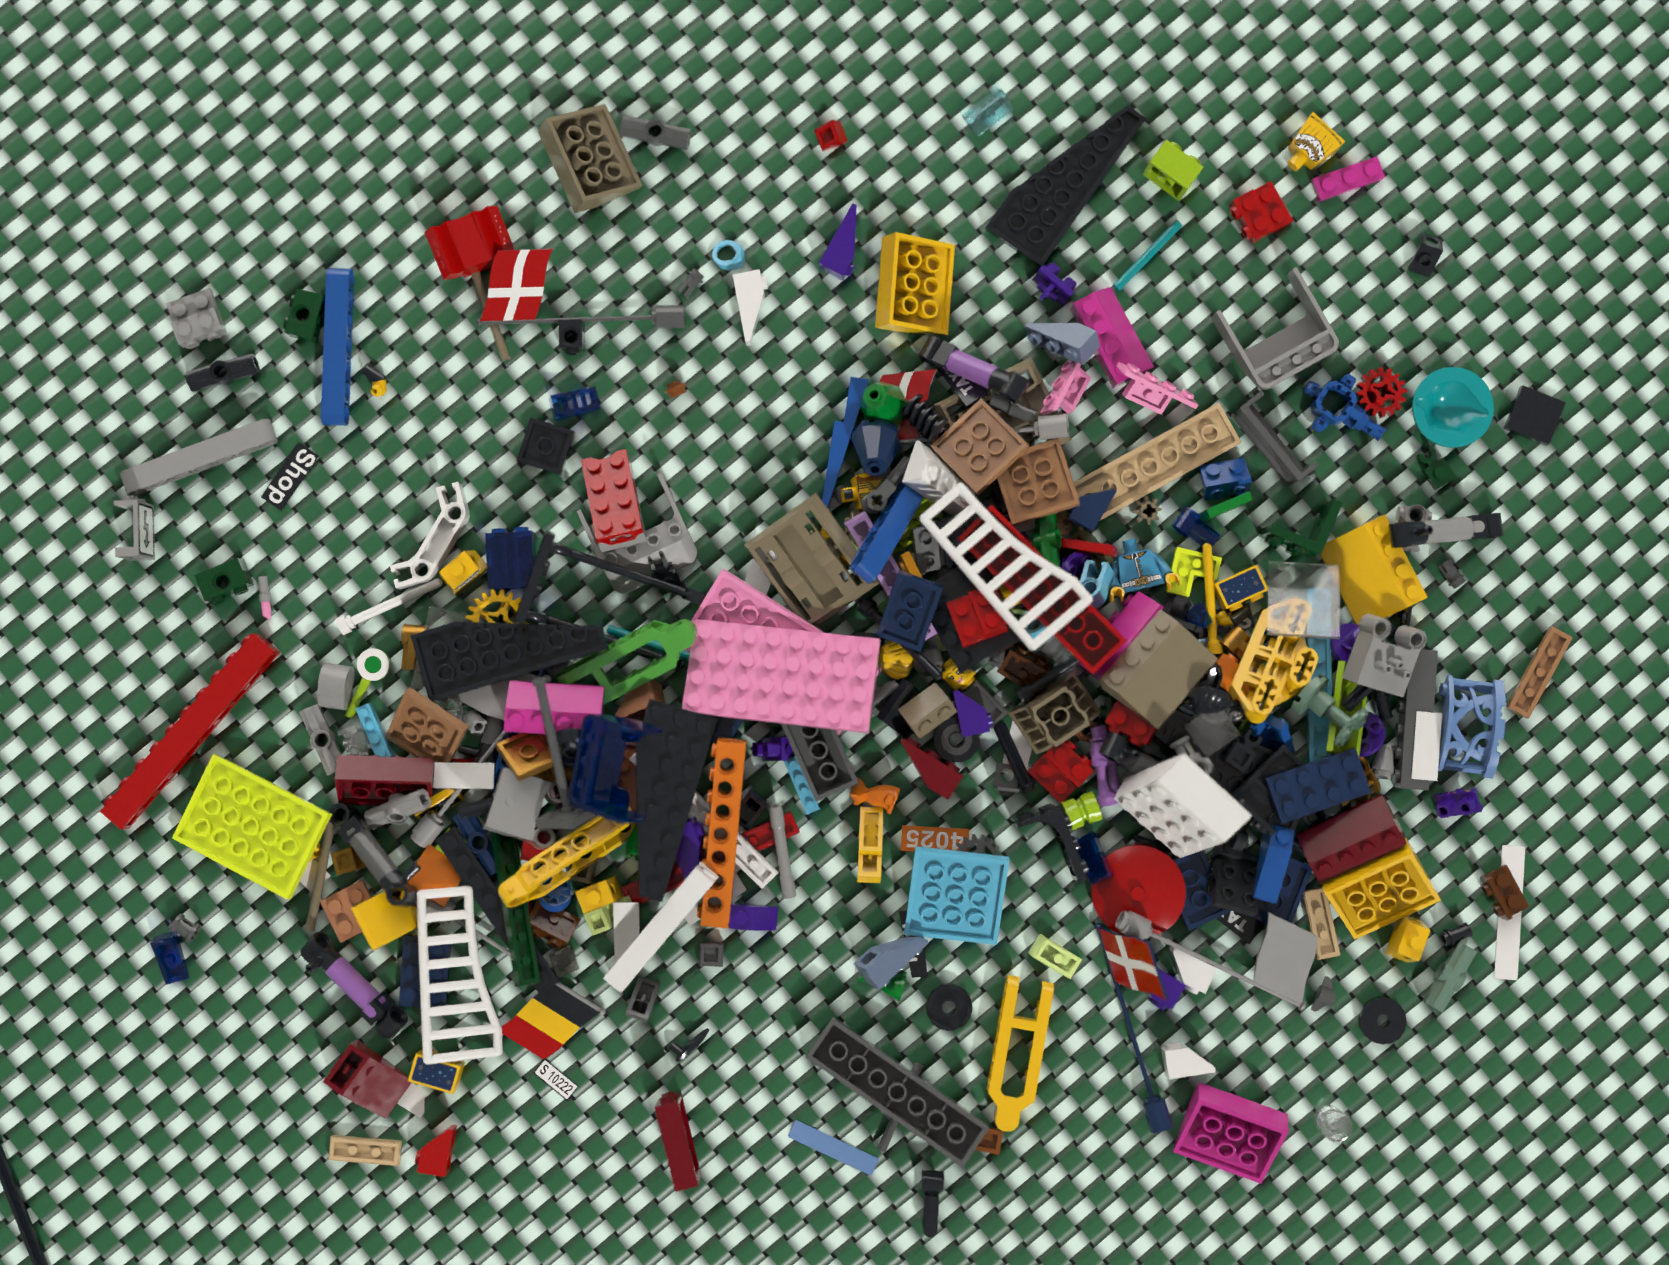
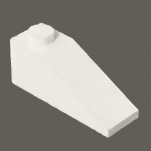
[732,269,768,346]

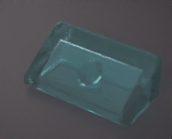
[962,88,1014,136]

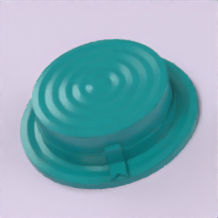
[1412,367,1494,448]

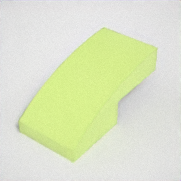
[583,895,631,936]

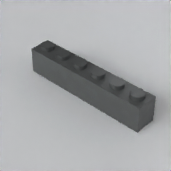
[1391,649,1438,791]

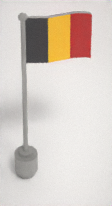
[426,899,606,1059]

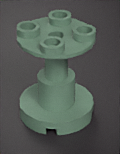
[1291,673,1368,748]

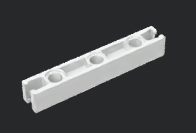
[603,862,719,993]

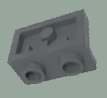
[913,519,941,573]

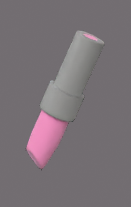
[258,576,271,620]

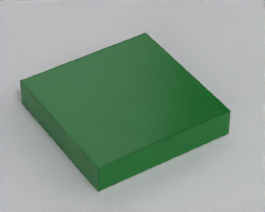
[1198,491,1253,523]

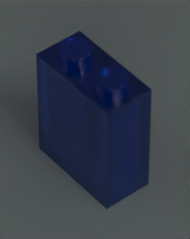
[485,527,536,590]

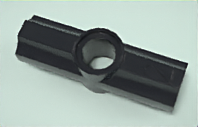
[185,353,260,392]

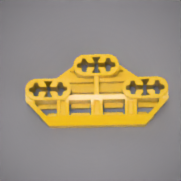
[1228,598,1318,724]

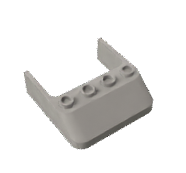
[1211,267,1339,390]
[577,473,698,594]

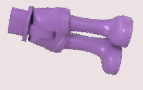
[1089,724,1121,807]

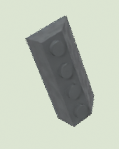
[781,724,859,801]

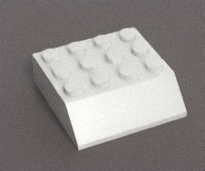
[1114,753,1251,858]

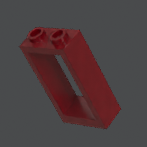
[655,1091,701,1192]

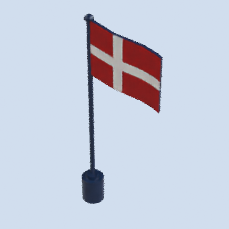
[1094,923,1173,1133]

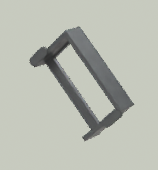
[1231,387,1319,486]

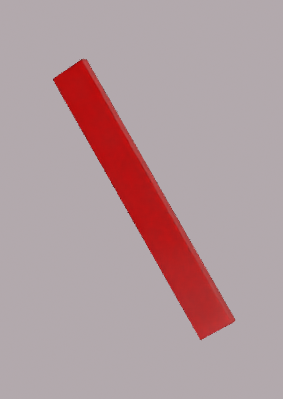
[621,811,800,905]

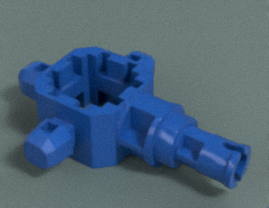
[1303,374,1386,441]

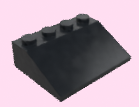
[931,557,1021,674]

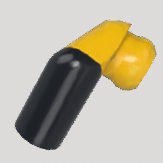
[362,364,387,397]
[1216,606,1251,627]

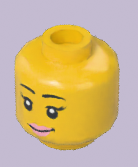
[942,658,976,691]

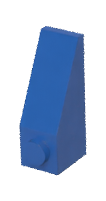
[1253,824,1295,904]

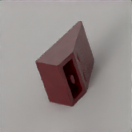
[900,737,963,800]
[323,1039,412,1119]

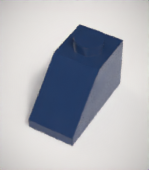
[1066,489,1117,533]

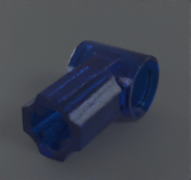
[1171,506,1220,547]

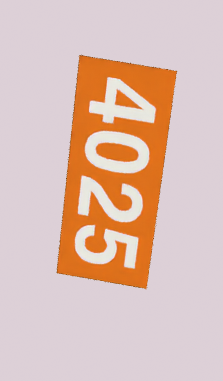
[901,825,969,852]

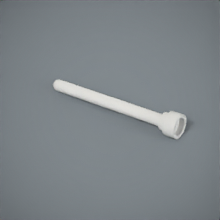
[336,578,442,635]

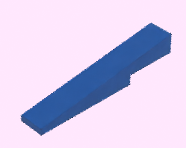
[822,377,869,508]

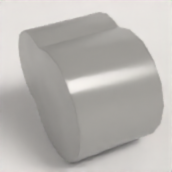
[318,663,355,710]

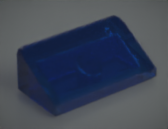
[1078,831,1113,885]

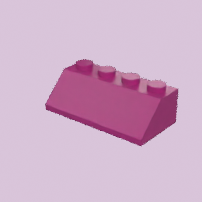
[1070,287,1154,389]
[1078,591,1164,681]
[504,680,604,738]

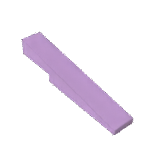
[844,511,937,640]

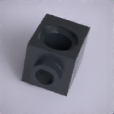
[558,319,585,355]

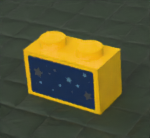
[1214,565,1269,612]
[408,1049,465,1094]

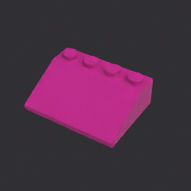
[1173,1082,1289,1184]

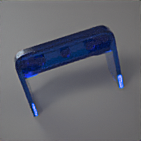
[569,714,662,824]

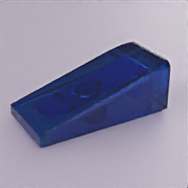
[150,932,189,985]

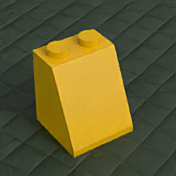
[351,890,418,951]

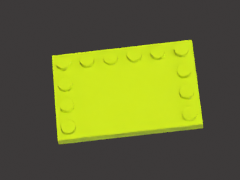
[172,754,332,899]

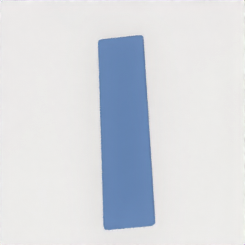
[788,1120,879,1175]

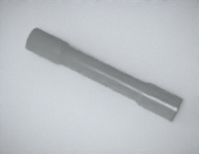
[768,804,796,899]

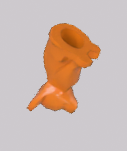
[849,778,900,814]

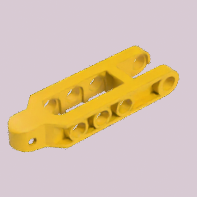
[498,803,636,907]
[986,975,1054,1132]

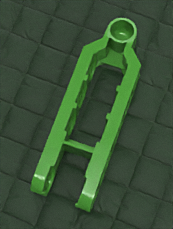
[555,619,697,705]

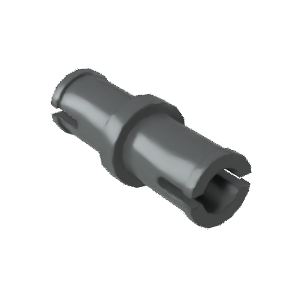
[989,392,1037,424]

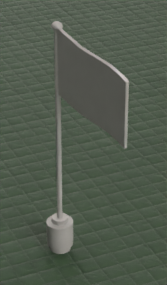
[411,673,551,848]
[1116,910,1317,1010]

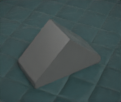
[625,976,661,1022]

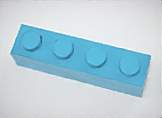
[355,703,395,757]
[784,756,820,814]

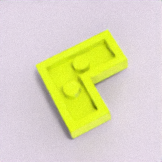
[1165,547,1222,598]

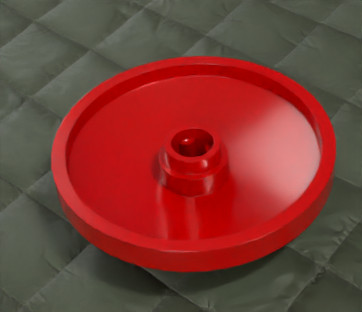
[1091,844,1186,938]

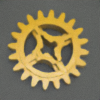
[465,589,529,624]

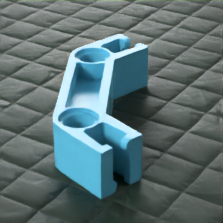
[1011,560,1114,641]

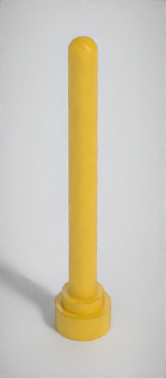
[1202,543,1223,654]

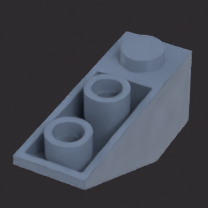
[1025,323,1100,365]
[854,935,929,990]

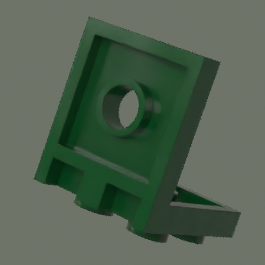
[1259,499,1343,558]

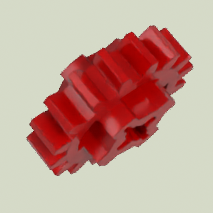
[1356,367,1407,418]

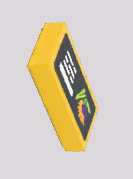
[414,788,464,820]

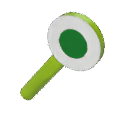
[345,648,390,719]

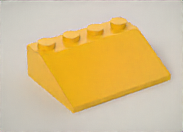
[875,232,955,336]
[1320,514,1428,625]
[1321,836,1441,939]

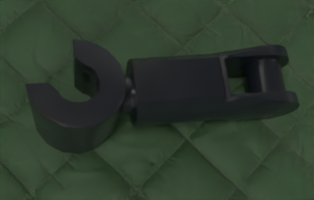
[922,1170,944,1237]

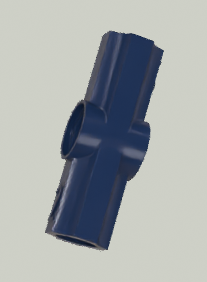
[452,814,497,877]

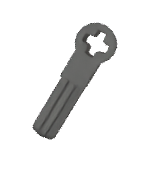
[861,456,910,514]

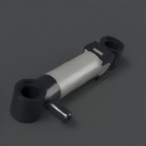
[1388,513,1504,548]

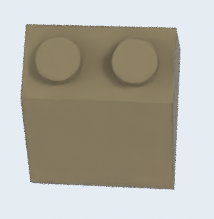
[898,682,957,739]

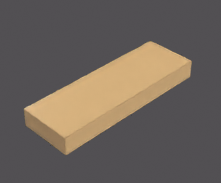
[1302,886,1340,960]
[328,1135,402,1166]

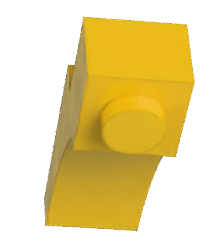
[857,807,883,883]

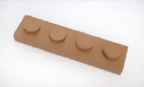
[1506,626,1573,719]

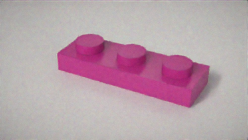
[1311,156,1385,202]

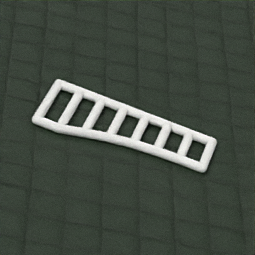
[920,483,1093,651]
[416,886,503,1065]

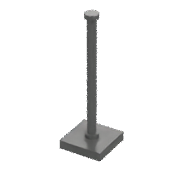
[532,677,603,829]

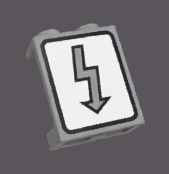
[114,496,155,561]

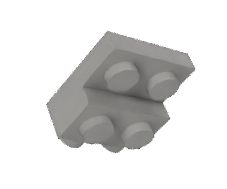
[166,288,227,349]

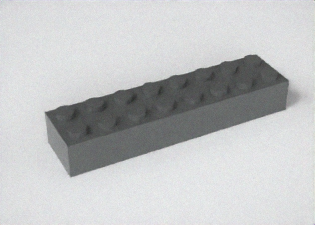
[806,1016,989,1168]

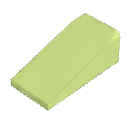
[1028,934,1082,979]

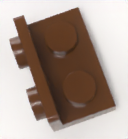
[997,643,1053,695]
[1480,865,1529,920]
[530,900,581,949]

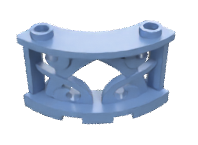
[1438,675,1506,779]

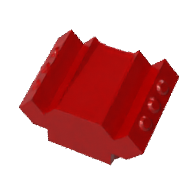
[424,206,515,280]

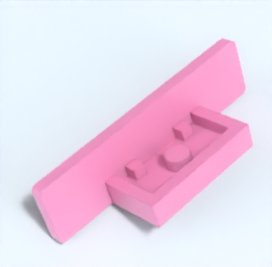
[1040,360,1091,416]
[1117,362,1198,415]

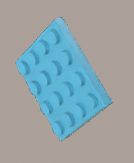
[904,846,1009,945]

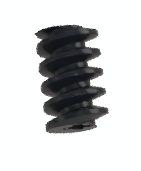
[901,394,950,444]

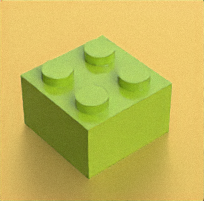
[1143,140,1204,201]

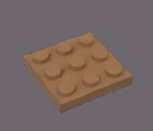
[930,398,1030,495]
[997,438,1080,526]
[385,687,468,763]

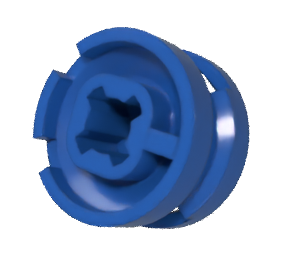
[539,877,572,912]

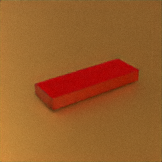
[1061,538,1118,557]

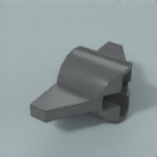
[828,485,849,511]
[1311,976,1336,1012]

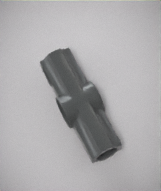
[620,115,691,150]

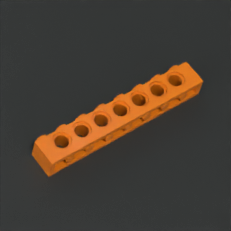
[697,737,747,928]

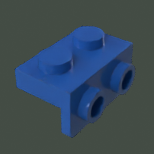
[1198,457,1251,500]
[1250,714,1295,753]

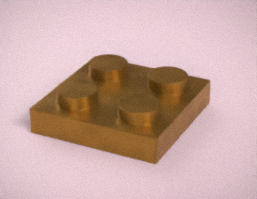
[496,732,553,781]

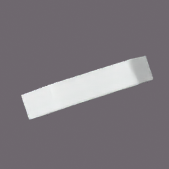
[390,482,470,590]

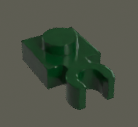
[1416,447,1456,490]

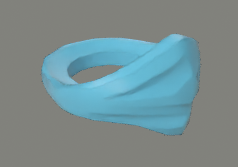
[712,240,745,270]

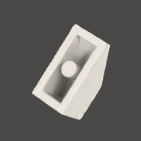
[1169,946,1217,995]
[1161,1041,1216,1079]

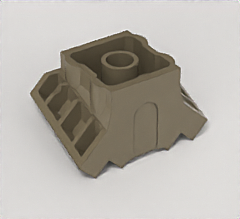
[1008,671,1101,754]

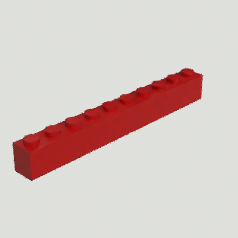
[100,633,280,830]

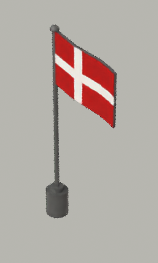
[476,249,686,329]

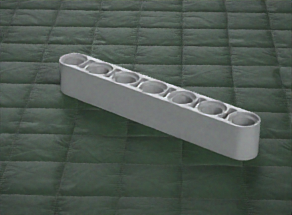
[120,419,278,496]

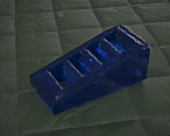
[549,387,601,421]

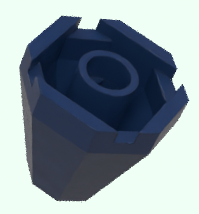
[852,418,901,476]

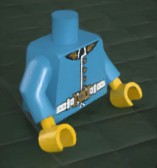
[1109,538,1180,602]

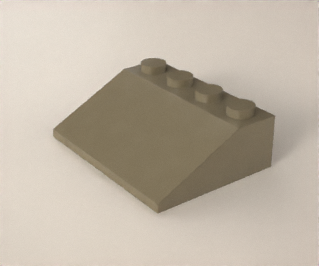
[538,104,642,213]
[1100,609,1218,730]

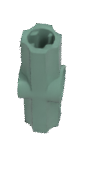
[1423,941,1477,1013]

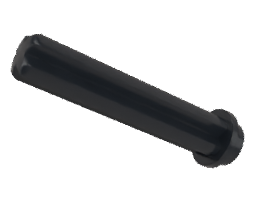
[994,723,1036,794]

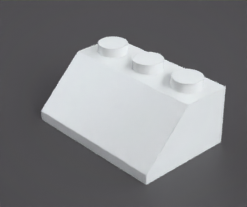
[902,441,975,515]

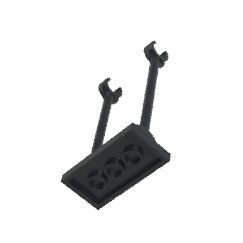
[515,530,706,671]

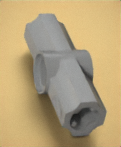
[299,704,342,776]
[364,789,431,829]

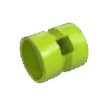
[1061,791,1103,831]

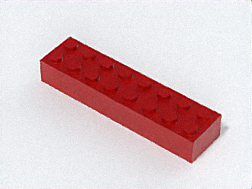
[958,505,1127,674]

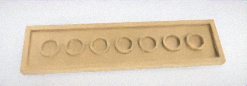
[1073,403,1242,531]

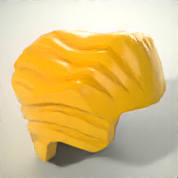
[879,640,914,679]

